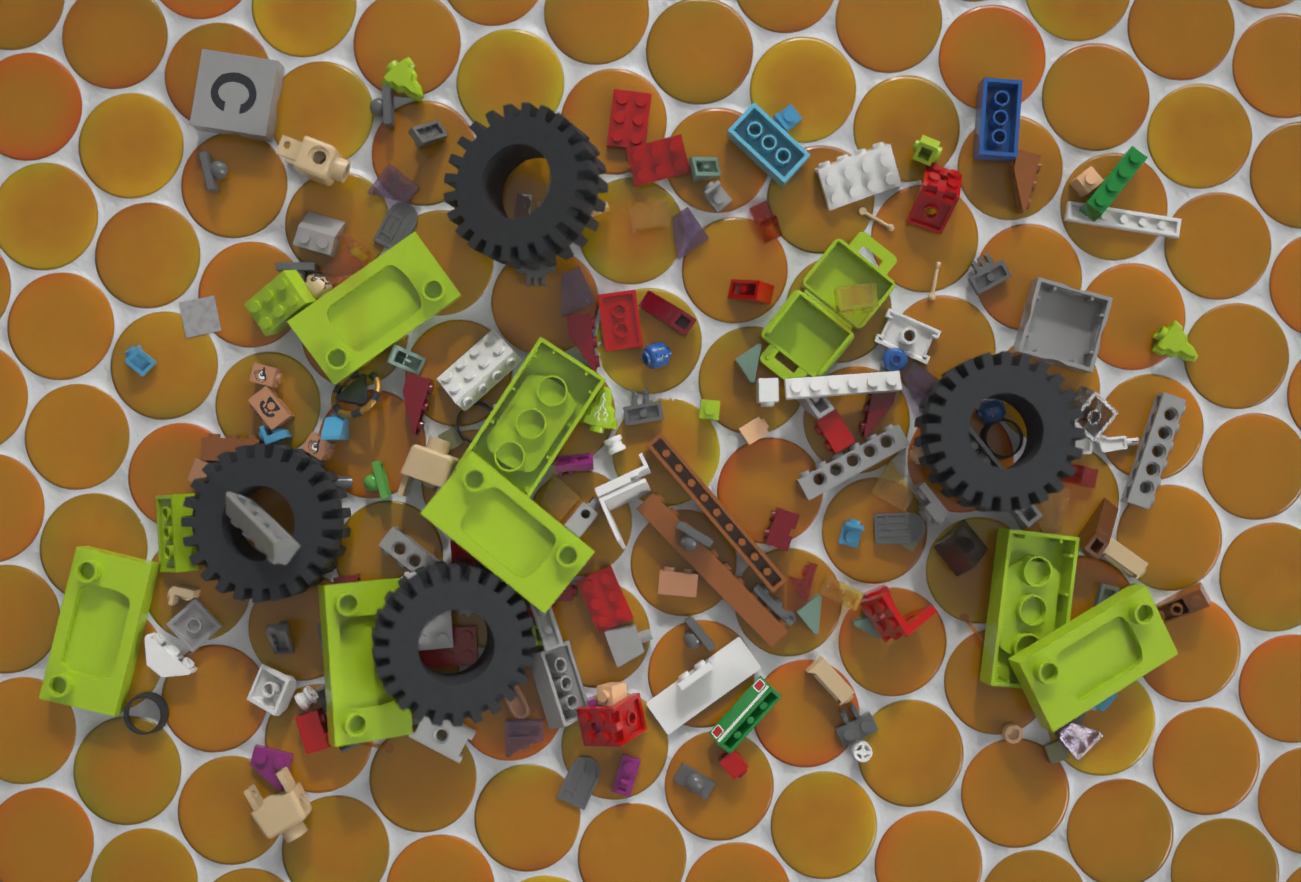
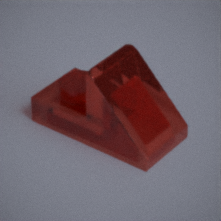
[749,200,782,244]
[1061,464,1098,488]
[788,561,817,602]

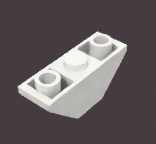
[144,632,198,677]

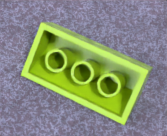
[156,493,199,573]

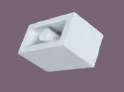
[755,378,779,407]

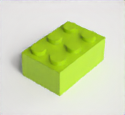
[244,270,317,336]

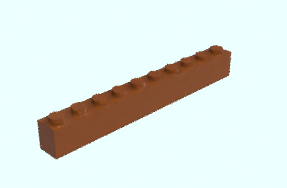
[646,433,787,593]
[637,493,788,648]

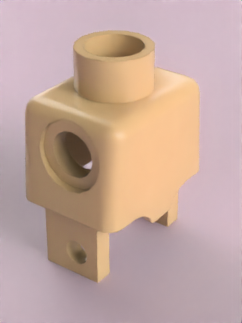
[276,135,351,186]
[397,436,459,497]
[244,766,312,843]

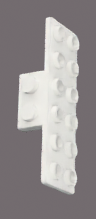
[646,637,761,734]

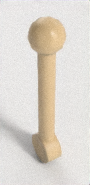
[859,207,894,231]
[928,262,941,301]

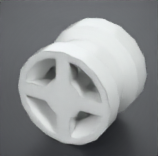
[603,434,626,455]
[294,686,319,711]
[851,739,873,762]

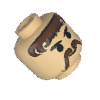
[305,274,333,300]

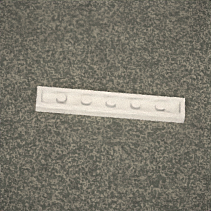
[1064,201,1182,239]

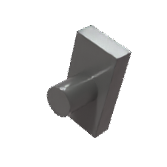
[408,120,448,149]
[265,621,295,654]

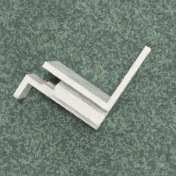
[595,453,652,549]

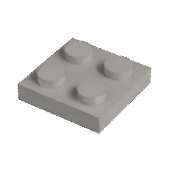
[166,597,223,653]

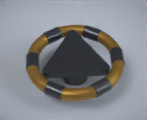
[331,369,382,418]

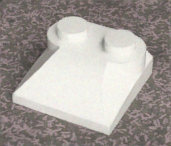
[247,664,297,716]

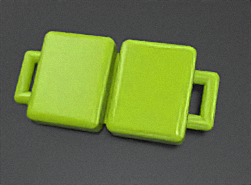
[760,232,897,380]

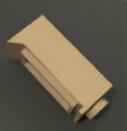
[1101,537,1148,579]
[805,655,855,705]

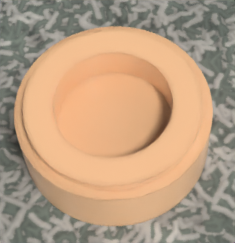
[1002,723,1023,744]

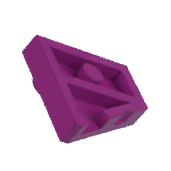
[250,744,294,792]

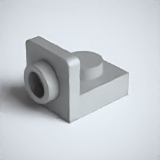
[703,181,732,214]

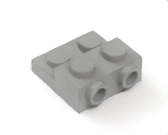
[911,482,949,525]

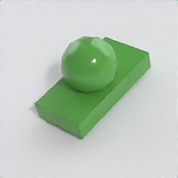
[363,461,392,500]

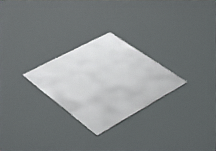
[179,295,222,338]

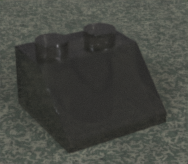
[1069,386,1119,443]
[933,519,988,577]

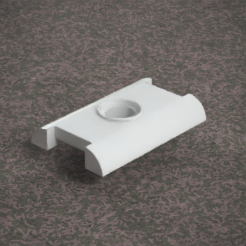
[874,308,942,364]
[408,717,476,764]

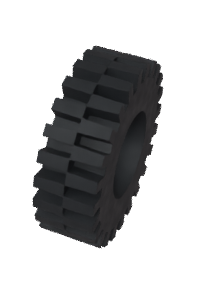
[444,103,608,270]
[914,351,1085,512]
[181,444,351,603]
[371,560,536,727]

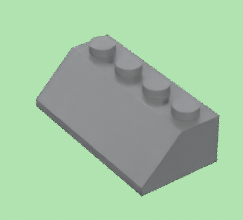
[226,491,300,565]
[530,640,589,729]

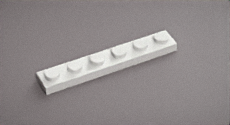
[784,371,902,400]

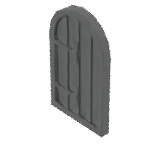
[373,202,418,249]
[874,512,926,545]
[557,756,600,810]

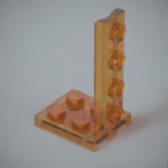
[320,232,373,287]

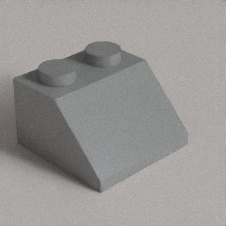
[293,212,346,259]

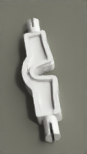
[1075,434,1139,454]

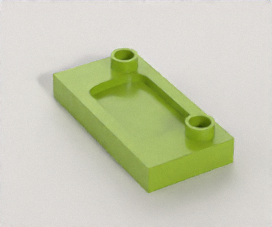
[287,232,462,385]
[455,336,606,497]
[420,452,595,614]
[980,527,1080,688]
[39,546,159,717]
[318,578,413,747]
[1008,583,1178,732]

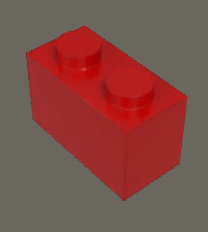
[813,409,856,454]
[295,707,331,755]

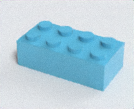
[726,102,811,187]

